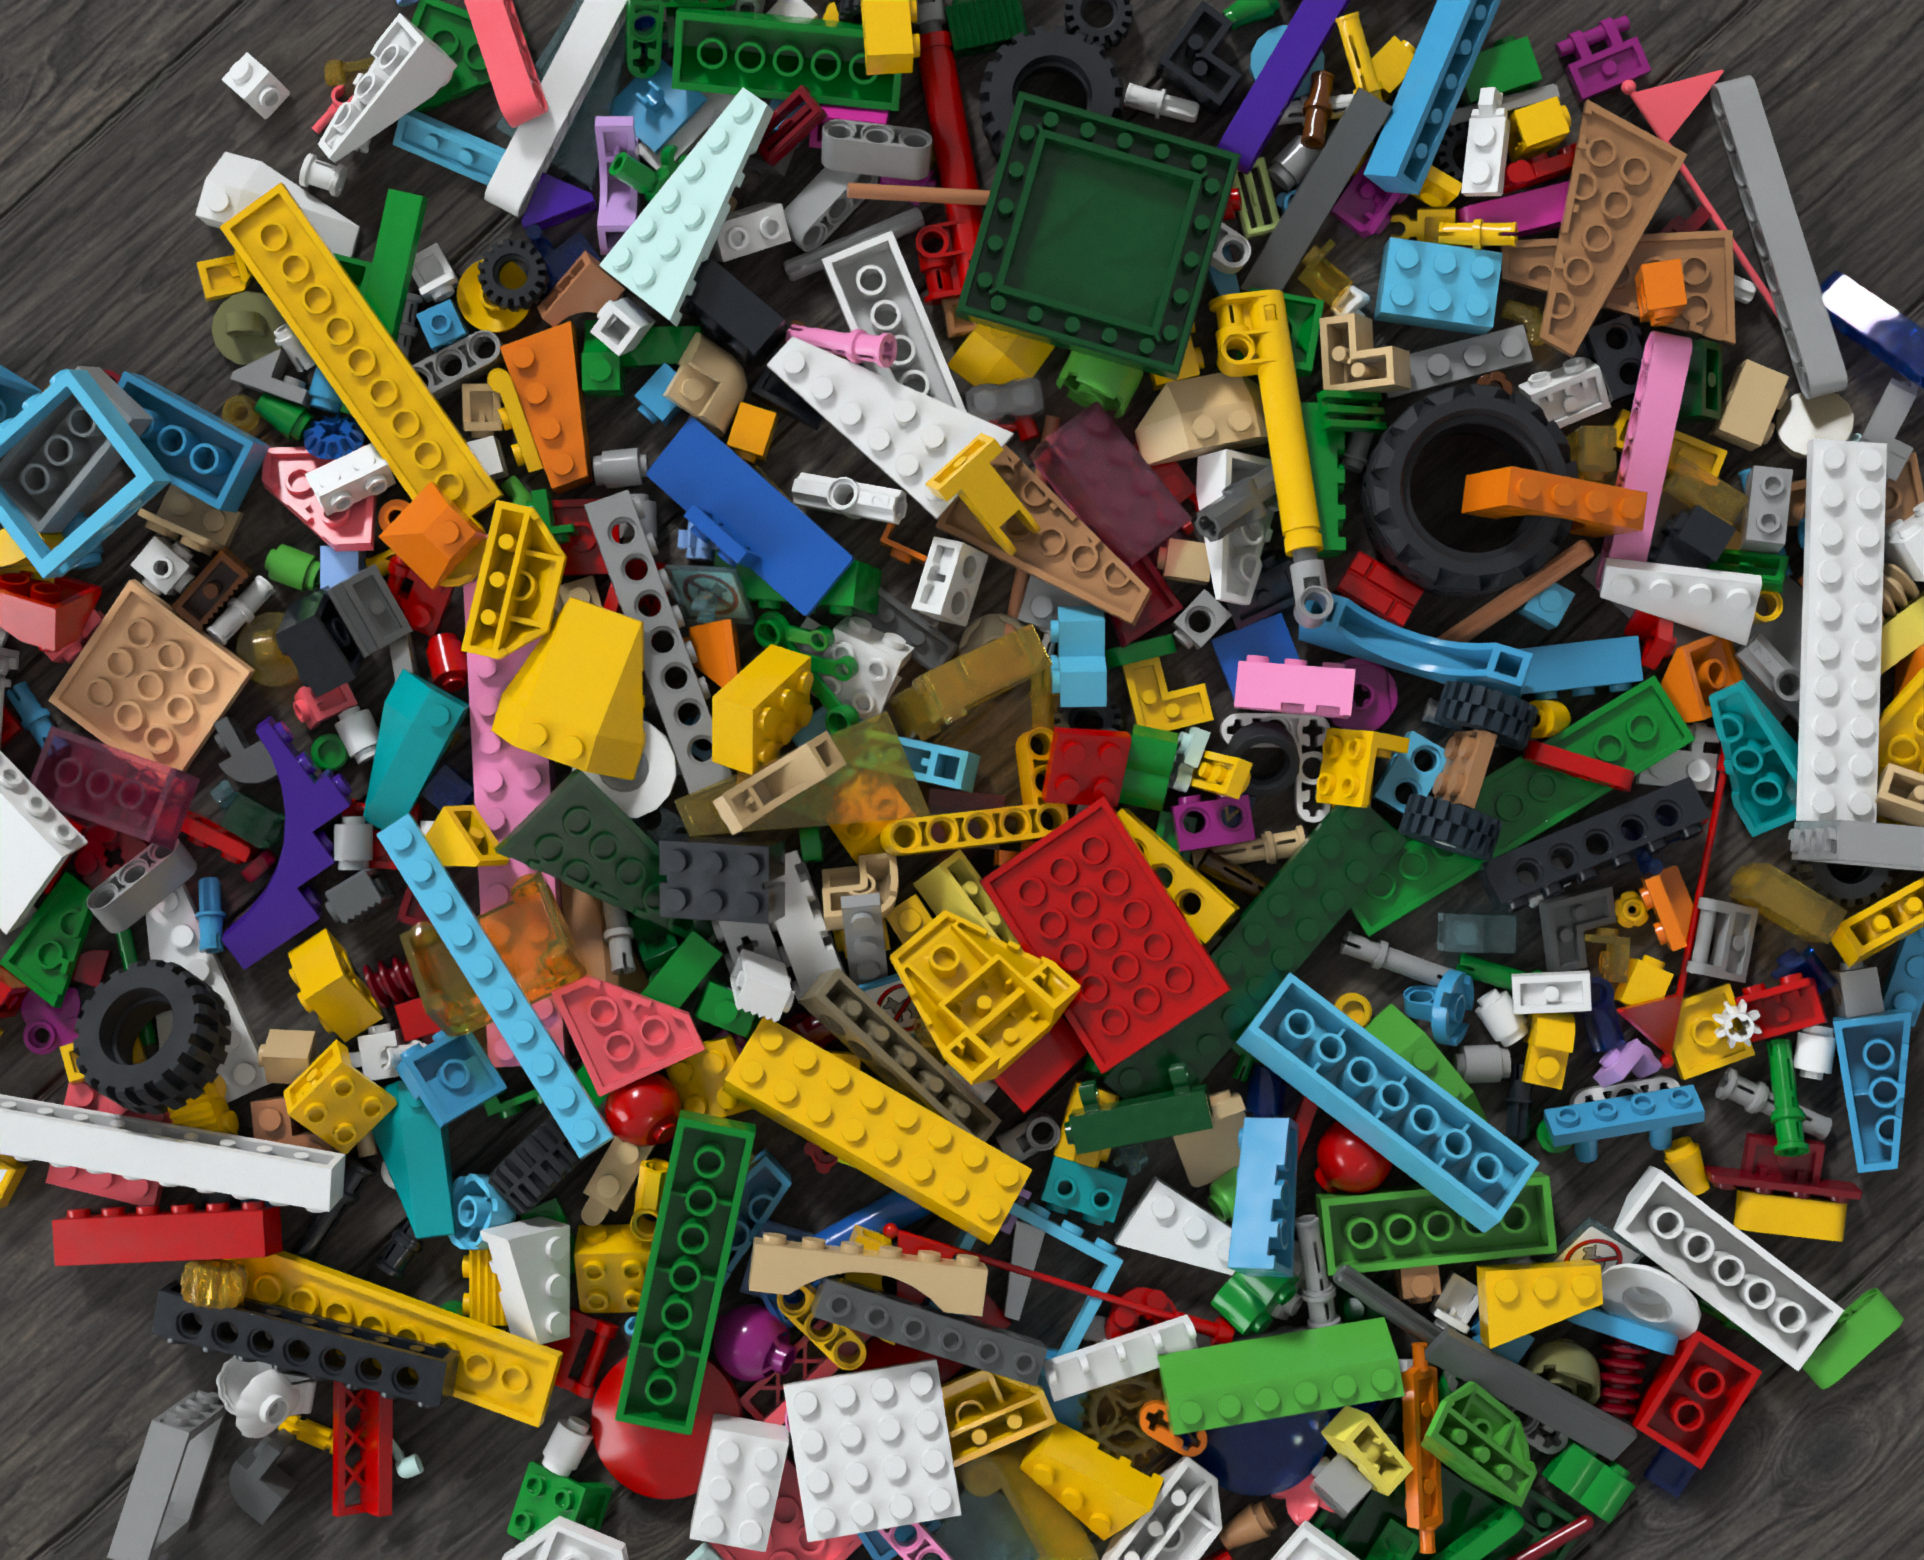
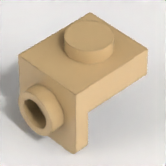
[461,383,503,438]

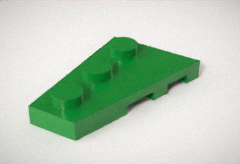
[0,871,93,1008]

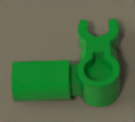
[609,145,688,203]

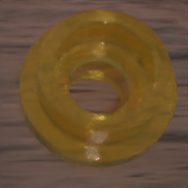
[222,395,261,432]

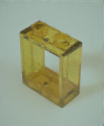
[1729,863,1848,944]

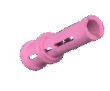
[786,324,897,368]

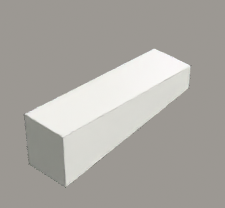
[1004,1218,1045,1321]

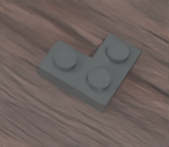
[1539,883,1616,972]

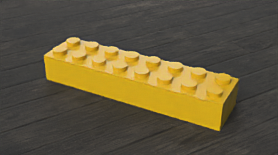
[723,1016,1032,1245]

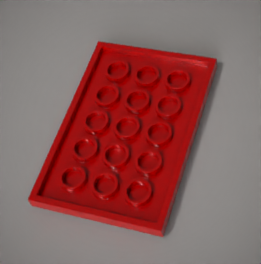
[980,796,1232,1074]

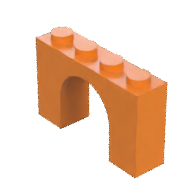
[1461,466,1648,538]

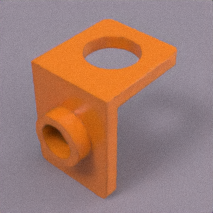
[880,523,927,565]

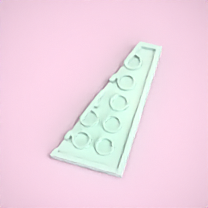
[599,87,774,327]

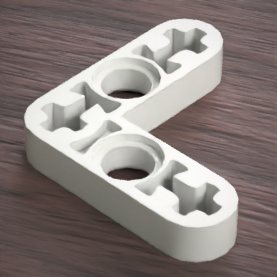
[1220,713,1331,823]

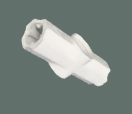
[792,472,908,525]

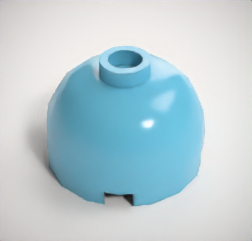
[448,1174,516,1250]

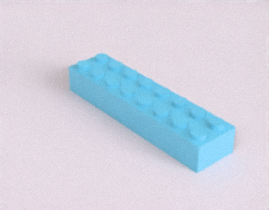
[1236,973,1540,1233]

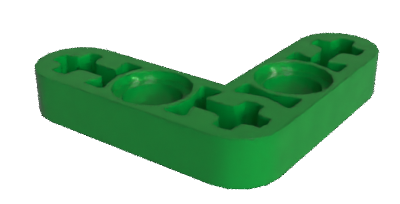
[624,0,737,79]

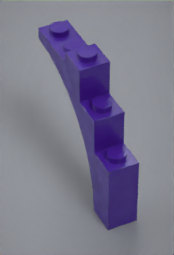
[221,716,353,970]

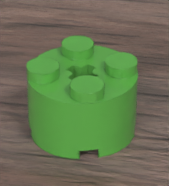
[1056,351,1144,418]

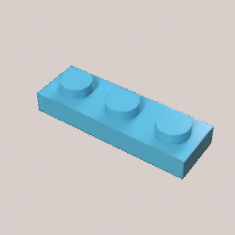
[393,110,506,186]

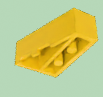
[1476,1260,1603,1349]
[1019,1421,1164,1541]

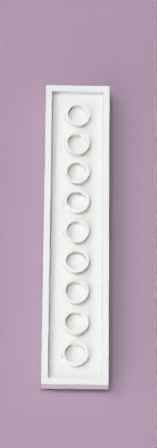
[1796,439,1887,823]

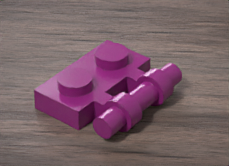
[1555,15,1652,103]

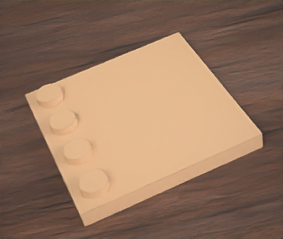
[48,579,256,791]

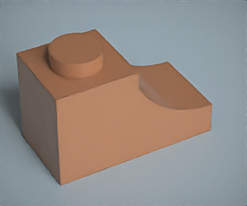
[537,250,625,327]

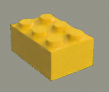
[712,644,814,775]

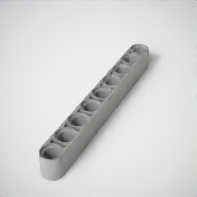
[1710,75,1848,400]

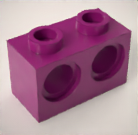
[1170,794,1256,852]

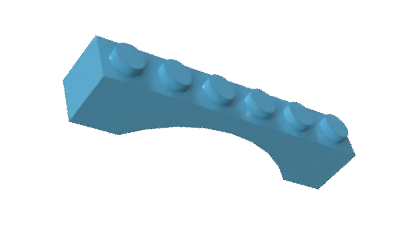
[1298,593,1533,700]

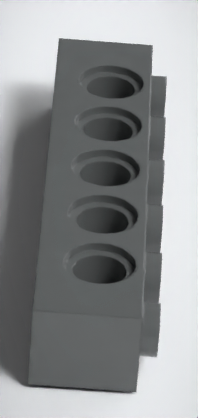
[811,1275,1048,1386]

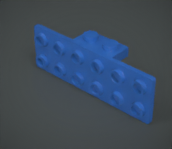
[646,417,855,616]

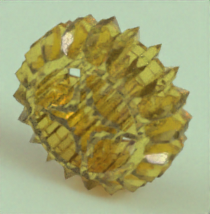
[1077,1369,1169,1466]

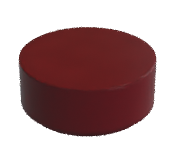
[241,848,278,883]

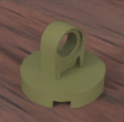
[212,291,287,367]

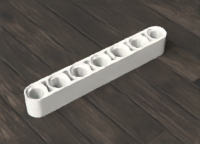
[484,0,627,217]

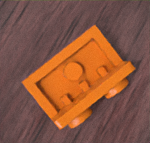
[1638,865,1699,951]

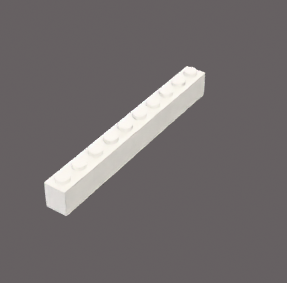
[0,1094,346,1213]

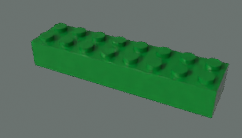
[615,1109,756,1435]

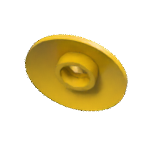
[457,259,531,333]

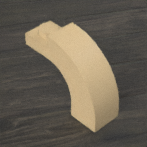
[712,731,847,835]

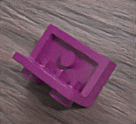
[1329,149,1409,239]

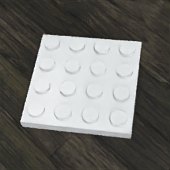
[783,1358,961,1542]

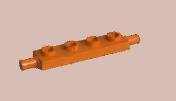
[1401,1342,1443,1554]

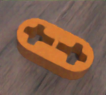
[1139,1400,1207,1457]

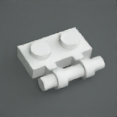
[1636,722,1720,792]

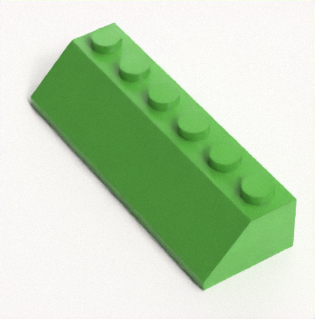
[1157,1317,1405,1435]

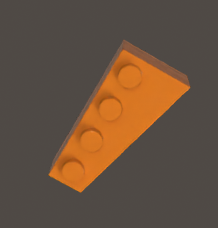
[500,321,593,494]

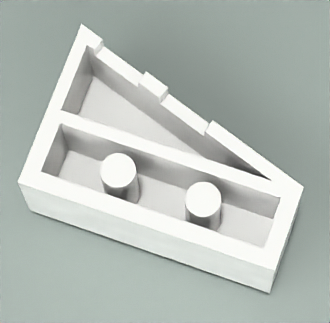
[1113,1175,1235,1275]
[480,1216,570,1345]

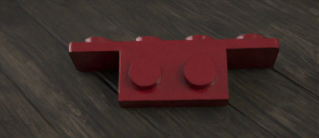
[1704,1133,1863,1203]

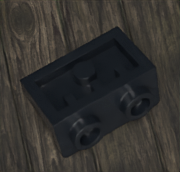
[1223,549,1295,630]

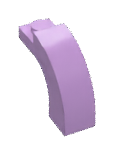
[595,116,641,255]

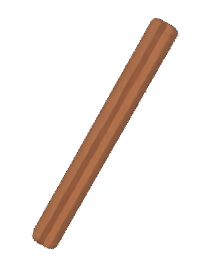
[1437,540,1594,643]

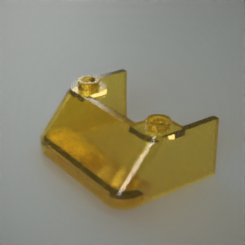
[955,1439,1099,1560]

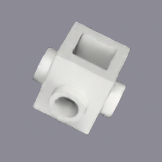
[131,536,199,596]

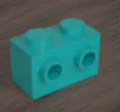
[1040,1155,1127,1226]

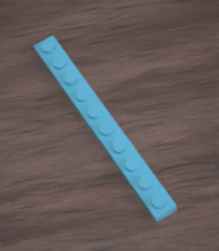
[376,813,615,1159]

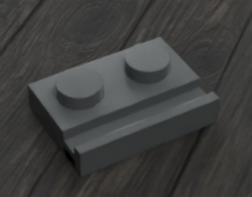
[325,564,413,658]

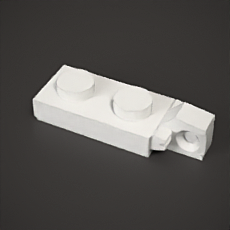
[1461,87,1511,197]

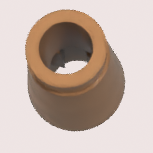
[1218,1501,1277,1550]

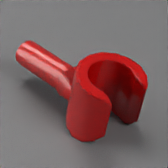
[996,417,1040,442]

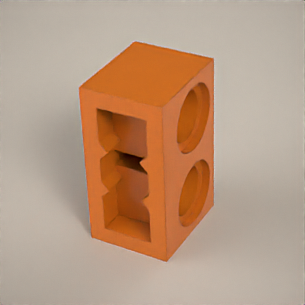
[1634,258,1687,327]

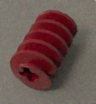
[363,942,449,1008]
[1593,1334,1650,1418]

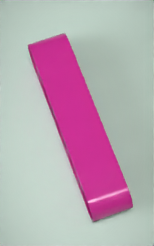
[1455,181,1569,249]

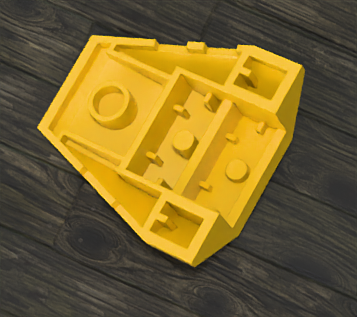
[491,597,646,780]
[890,910,1081,1085]

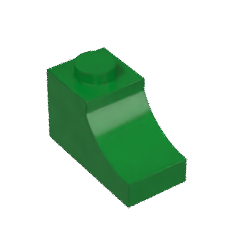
[582,320,625,397]

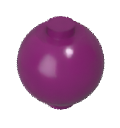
[713,1304,797,1381]

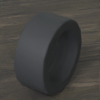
[1226,722,1300,797]

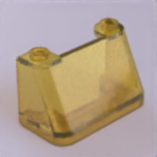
[399,872,587,1036]

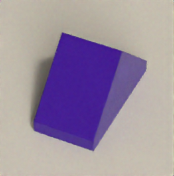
[521,173,599,236]

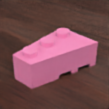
[1234,655,1356,719]

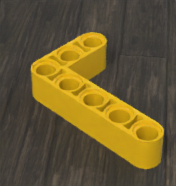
[880,727,1068,856]

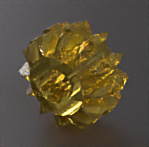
[180,1259,248,1310]

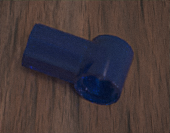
[1580,976,1625,1053]

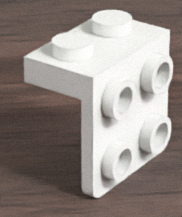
[810,616,914,723]

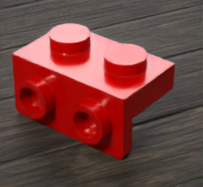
[1734,973,1828,1043]

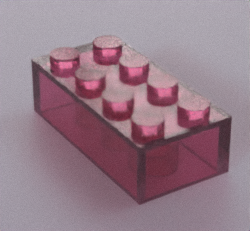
[1028,401,1192,569]
[30,726,200,850]

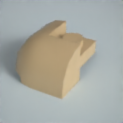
[663,332,747,437]
[822,853,899,931]

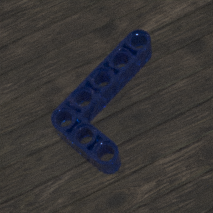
[1819,271,1924,390]

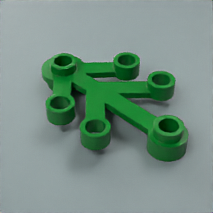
[754,611,859,738]

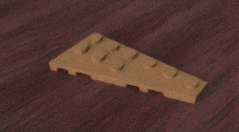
[1501,230,1736,346]
[936,445,1152,626]

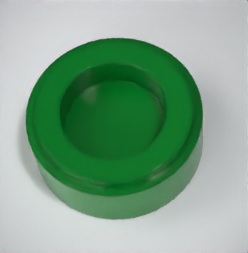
[311,733,350,771]

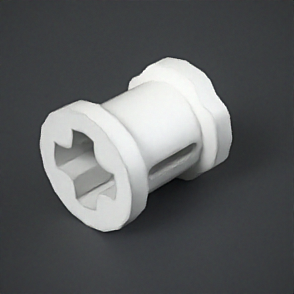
[299,153,347,197]

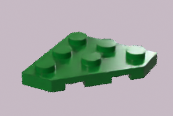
[411,0,529,114]

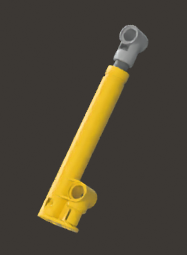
[1209,290,1334,629]

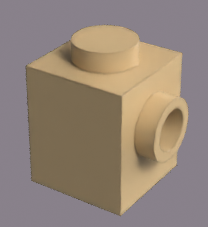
[258,1029,320,1084]

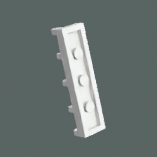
[1043,1314,1198,1402]

